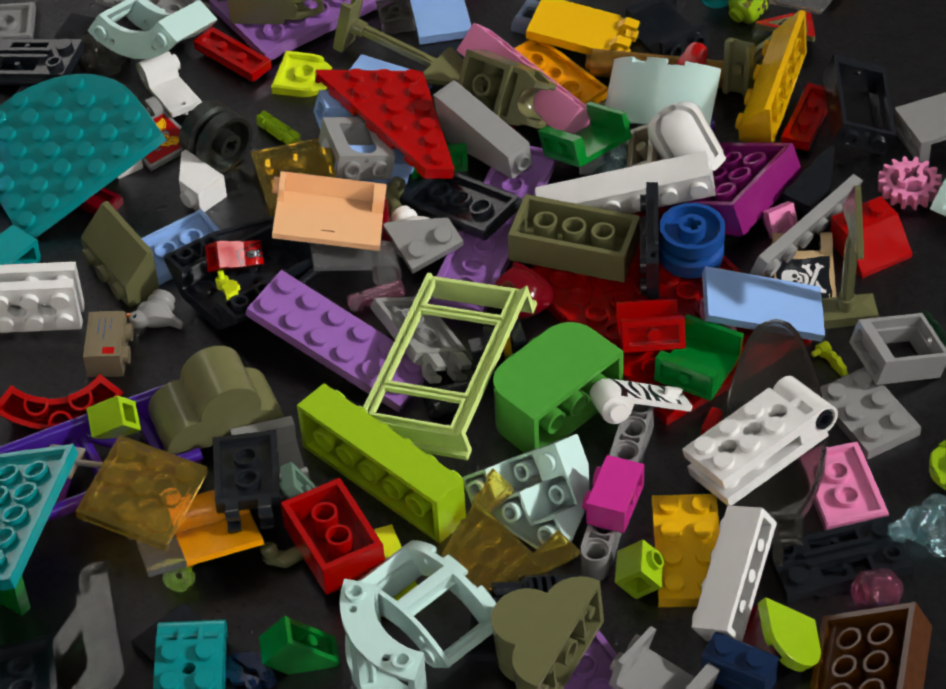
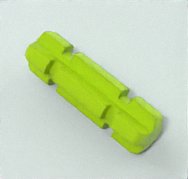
[255,111,302,148]

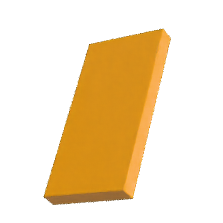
[514,39,608,105]

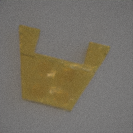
[442,468,581,594]

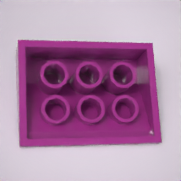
[663,142,802,237]

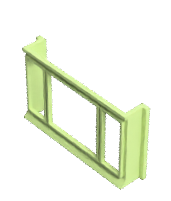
[363,272,537,460]

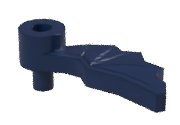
[231,651,277,688]

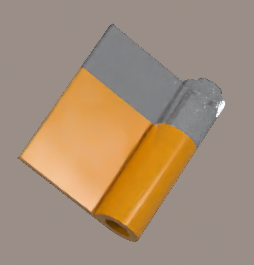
[124,489,264,577]

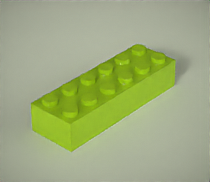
[297,383,466,544]

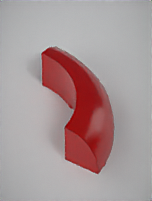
[0,374,125,429]

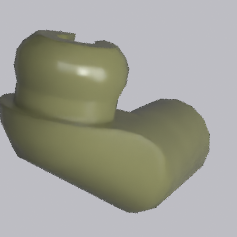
[385,176,406,215]
[260,541,304,568]

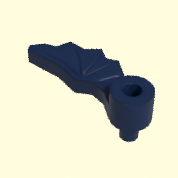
[226,654,263,689]

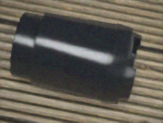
[423,381,468,418]

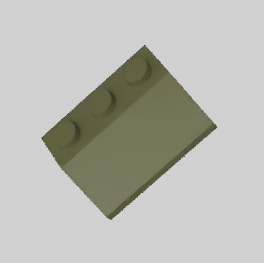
[81,201,159,308]

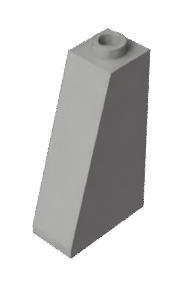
[433,80,533,179]

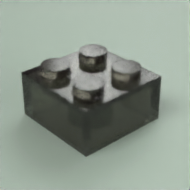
[376,0,415,35]

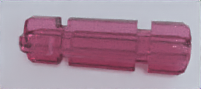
[347,280,405,312]

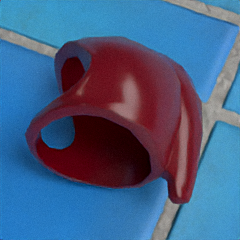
[494,261,554,321]

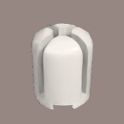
[647,101,726,171]

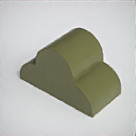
[148,346,285,455]
[491,576,604,689]

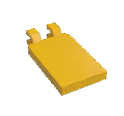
[526,0,640,55]

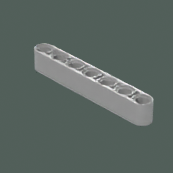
[581,404,654,581]

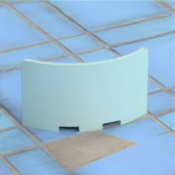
[605,56,721,126]

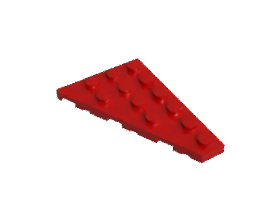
[315,69,455,179]

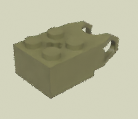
[228,0,324,24]
[458,49,557,128]

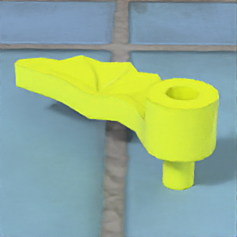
[215,269,241,301]
[811,341,849,377]

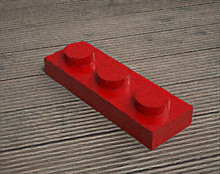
[193,27,272,82]
[781,83,827,151]

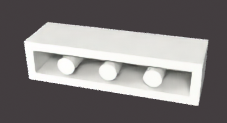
[691,505,777,642]

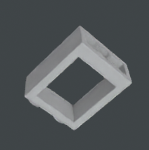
[849,313,946,385]

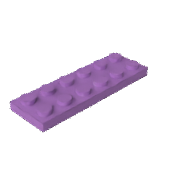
[246,270,426,413]

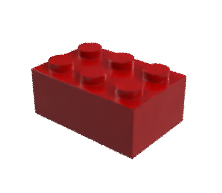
[281,478,385,595]

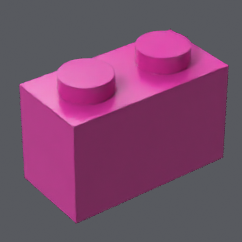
[582,455,644,534]

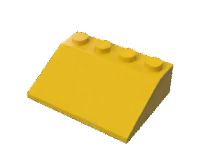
[735,10,807,143]

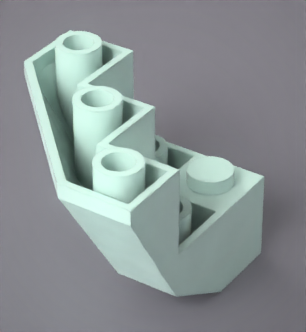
[462,434,589,553]

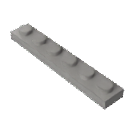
[750,174,863,277]

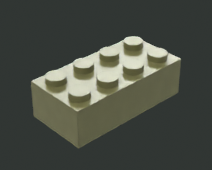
[508,194,640,283]

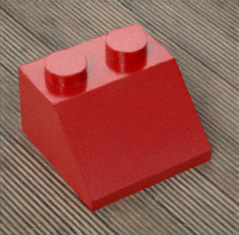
[830,196,912,278]

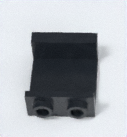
[626,0,708,57]

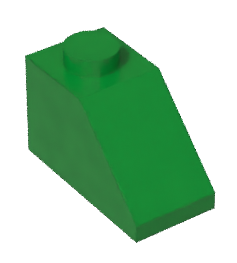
[259,616,340,675]

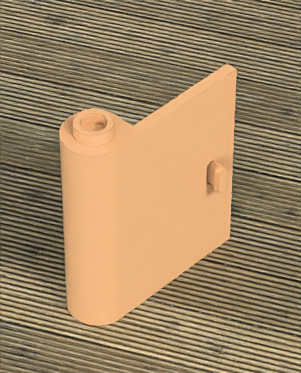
[272,171,386,251]

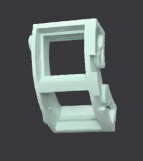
[87,0,217,59]
[358,540,496,668]
[340,578,427,689]

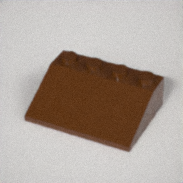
[810,602,932,689]

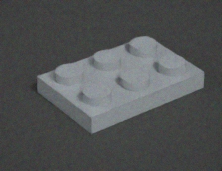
[815,367,921,460]

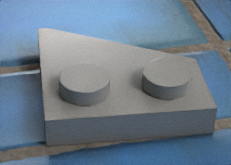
[383,218,464,274]

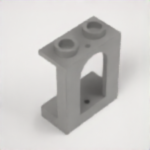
[319,117,395,180]

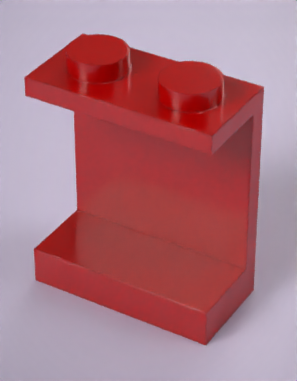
[616,298,686,353]

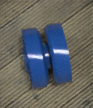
[659,203,725,279]

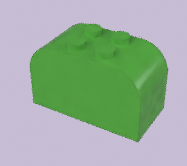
[493,322,623,453]

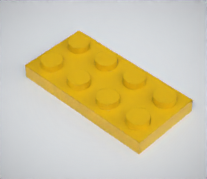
[652,494,720,608]

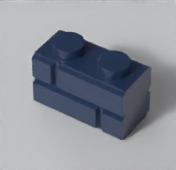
[701,632,779,689]

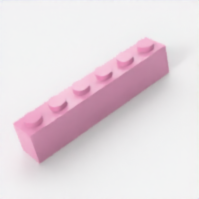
[457,23,590,134]

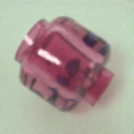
[851,568,903,610]

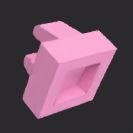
[762,201,798,239]

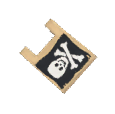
[771,232,836,298]

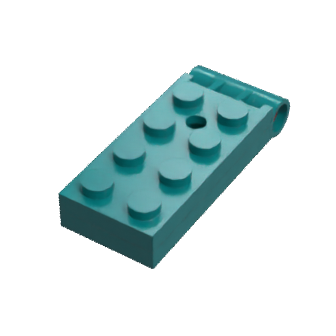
[153,619,228,689]

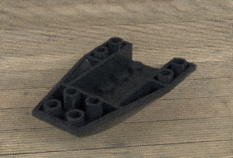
[164,215,350,330]

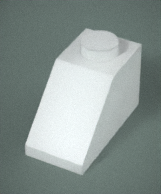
[179,149,227,212]

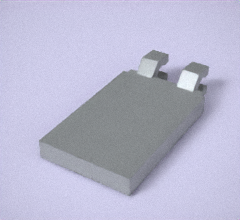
[370,297,472,384]

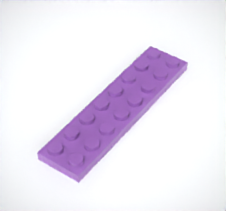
[428,146,558,313]

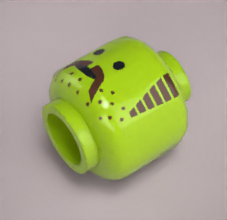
[728,0,768,24]

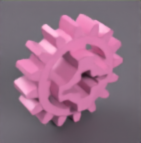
[878,156,942,210]

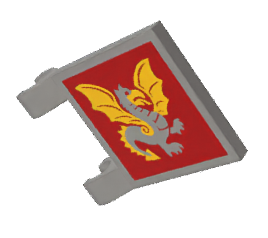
[142,96,183,171]

